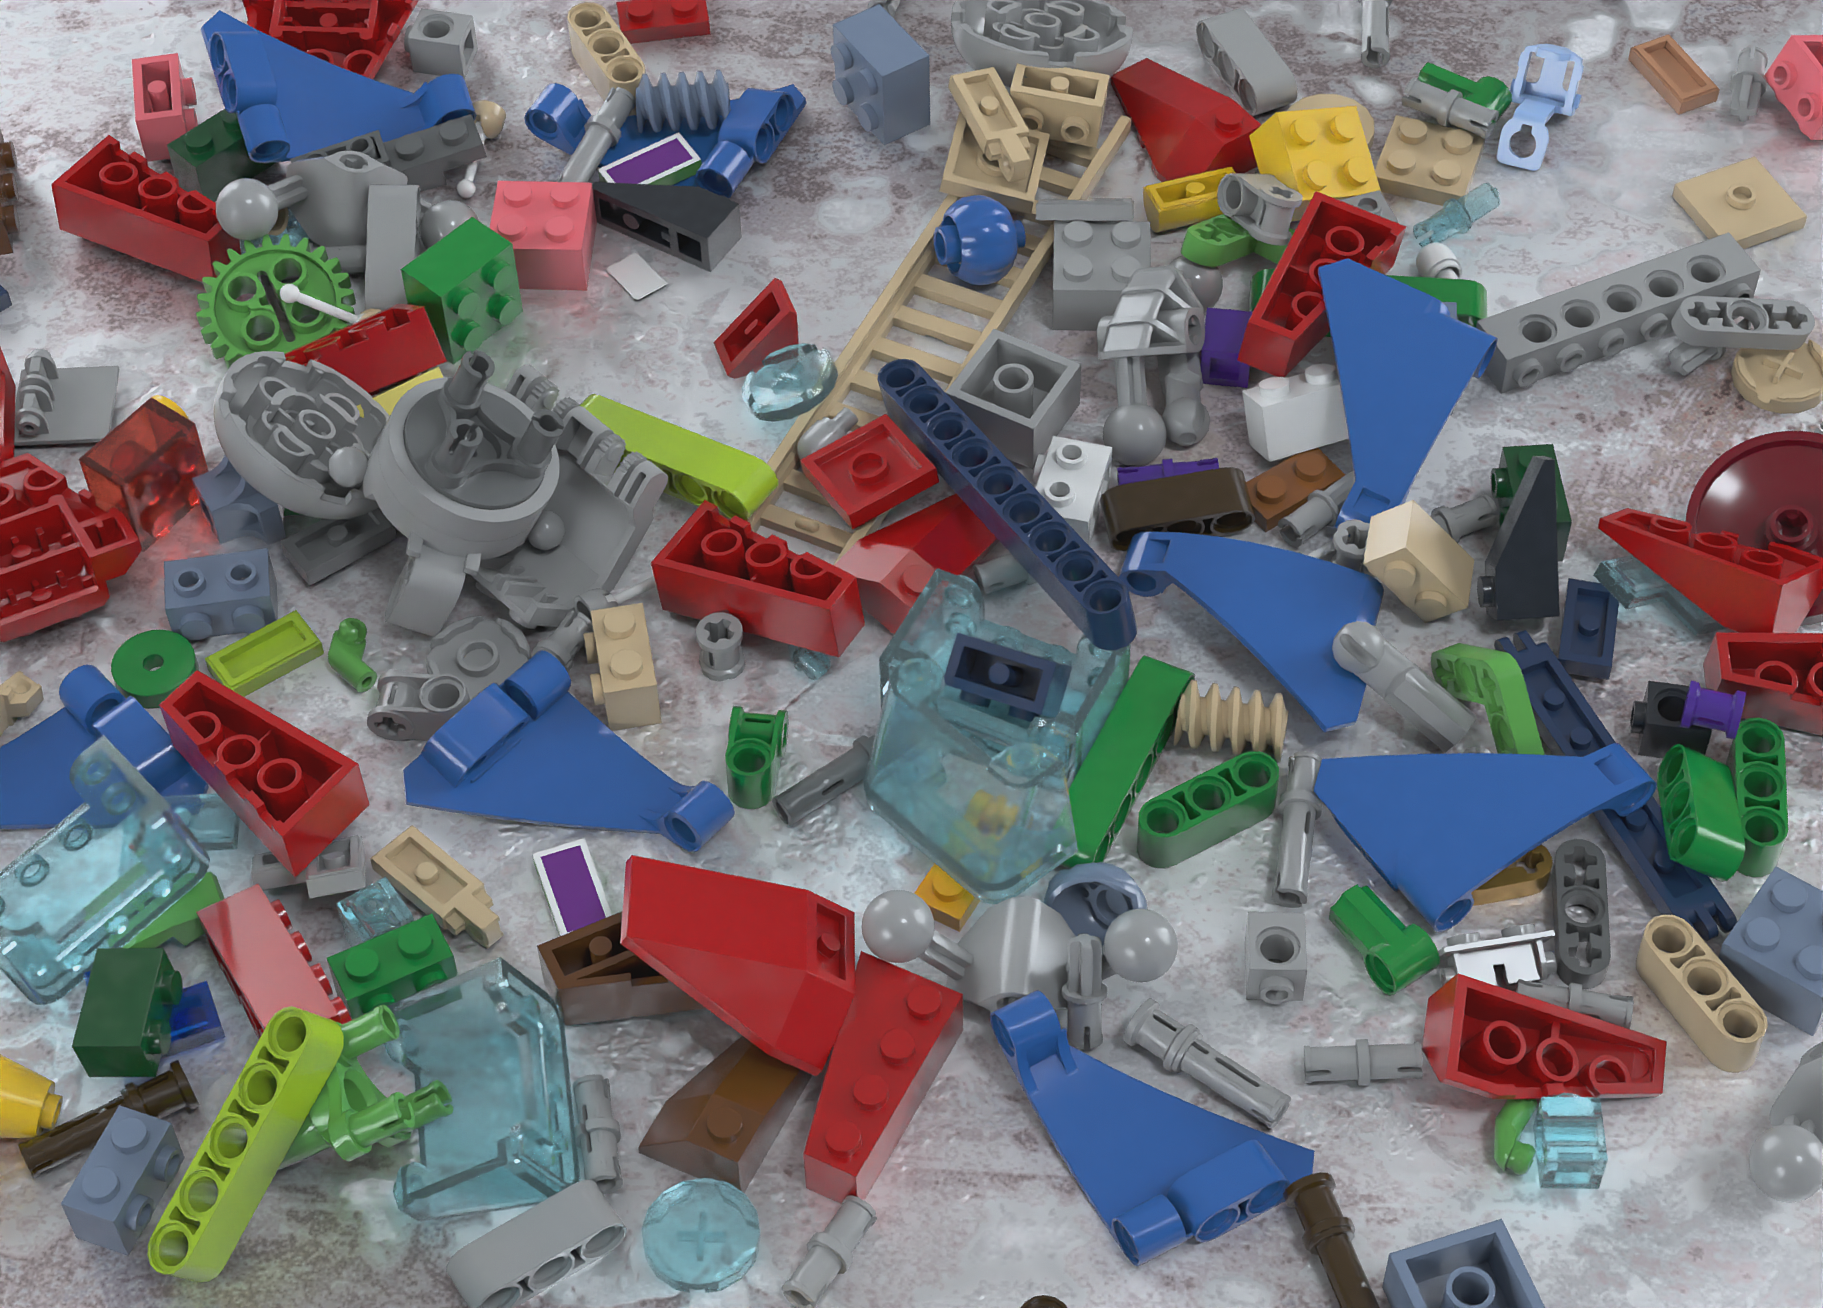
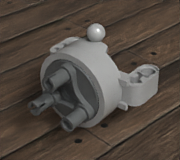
[328,350,565,637]

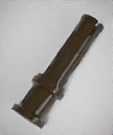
[18,1060,200,1179]
[1283,1172,1380,1308]

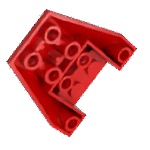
[620,855,855,1076]

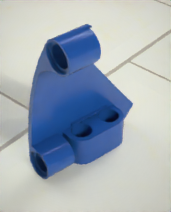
[524,83,807,198]
[1119,532,1384,733]
[402,650,735,853]
[1313,743,1657,932]
[990,990,1315,1266]

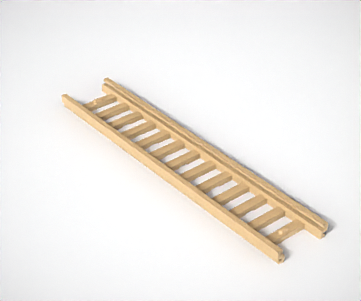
[747,115,1131,565]

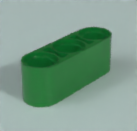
[1726,718,1788,878]
[1657,744,1745,882]
[1137,751,1279,869]

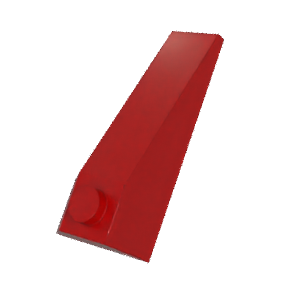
[1110,58,1261,182]
[834,493,999,643]
[1598,508,1823,633]
[1422,973,1667,1099]

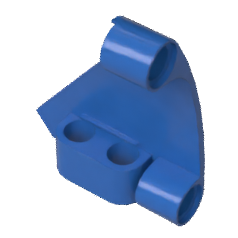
[201,10,477,163]
[1318,258,1498,537]
[0,665,209,829]

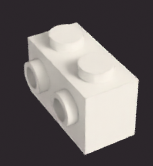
[1242,363,1349,462]
[1033,436,1112,546]

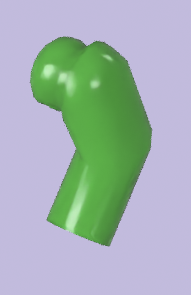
[328,618,377,693]

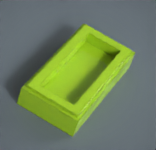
[205,610,324,697]

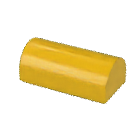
[1143,167,1235,233]

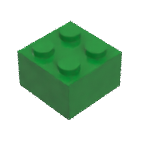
[401,217,523,365]

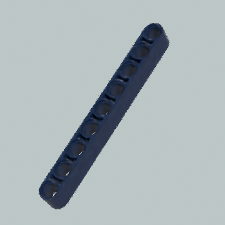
[877,359,1137,651]

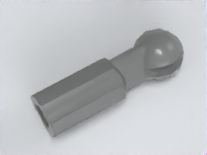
[1157,352,1210,446]
[1332,621,1477,753]

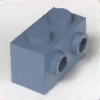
[164,548,278,640]
[61,1105,185,1256]

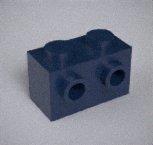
[942,632,1073,724]

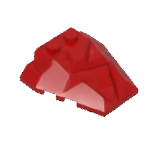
[242,0,419,79]
[0,453,142,642]

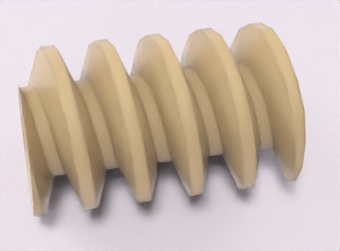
[1174,679,1289,762]

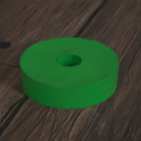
[111,630,199,709]

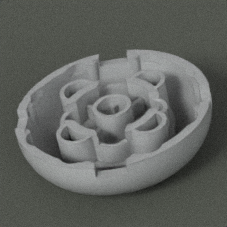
[951,0,1133,88]
[214,351,390,520]

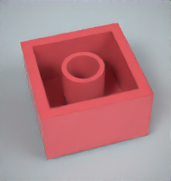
[489,181,597,291]

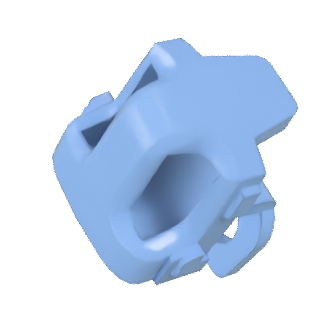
[1497,44,1584,171]

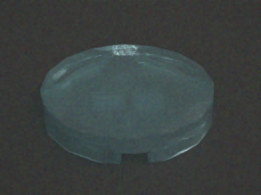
[741,343,838,422]
[642,1178,761,1293]

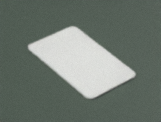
[606,253,667,300]

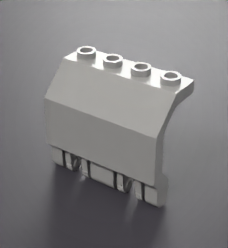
[471,365,668,629]

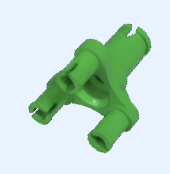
[278,1005,454,1170]

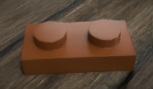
[1246,448,1346,533]

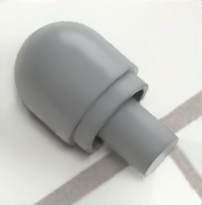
[797,407,858,459]

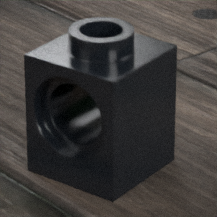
[1630,681,1714,758]

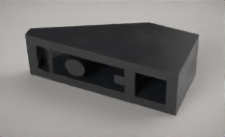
[592,182,742,272]
[1477,456,1560,620]

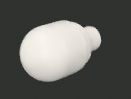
[1416,243,1462,279]

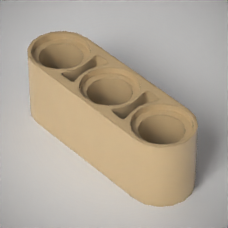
[567,2,646,116]
[1636,915,1768,1073]

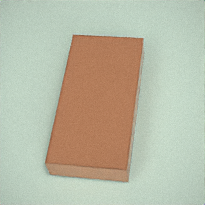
[1628,34,1720,115]

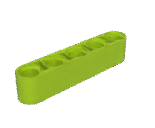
[579,394,778,521]
[148,1006,344,1283]

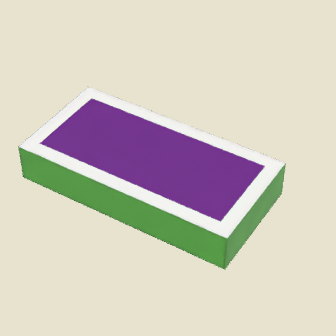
[598,132,702,185]
[532,838,612,936]

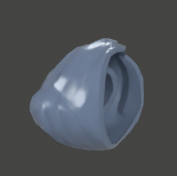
[1044,862,1148,946]

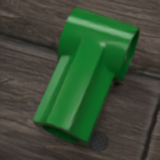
[1417,62,1512,131]
[1329,884,1440,996]

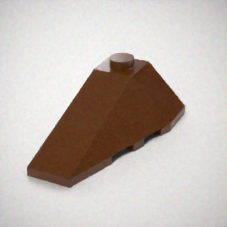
[638,1036,812,1197]

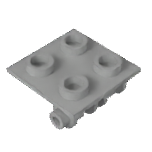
[14,349,119,446]

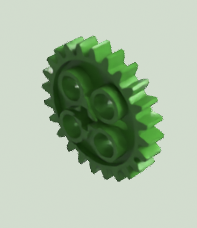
[196,234,356,369]

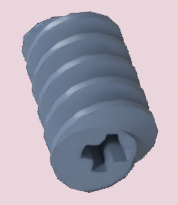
[636,70,731,133]

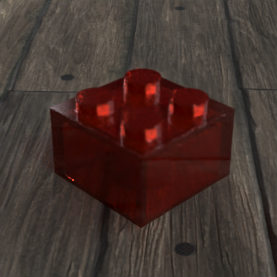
[79,397,209,552]

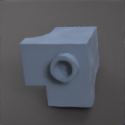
[192,455,286,545]

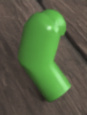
[1494,1099,1537,1175]

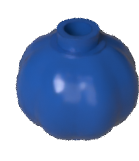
[934,195,1026,285]

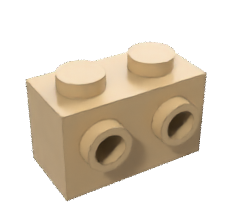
[1010,63,1110,147]
[1363,500,1474,623]
[583,603,662,731]

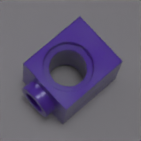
[1200,307,1253,388]

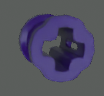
[1680,681,1746,740]

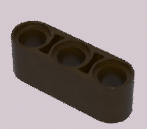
[1100,467,1255,551]

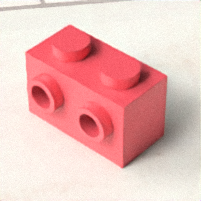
[1764,35,1823,140]
[132,53,198,162]

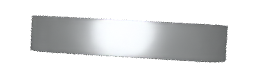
[1671,296,1815,350]

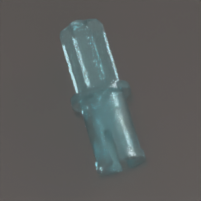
[1413,183,1501,248]

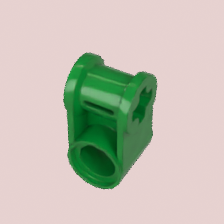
[725,706,789,809]

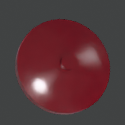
[1685,431,1823,626]

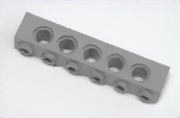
[1476,232,1761,394]

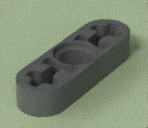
[1552,839,1611,990]

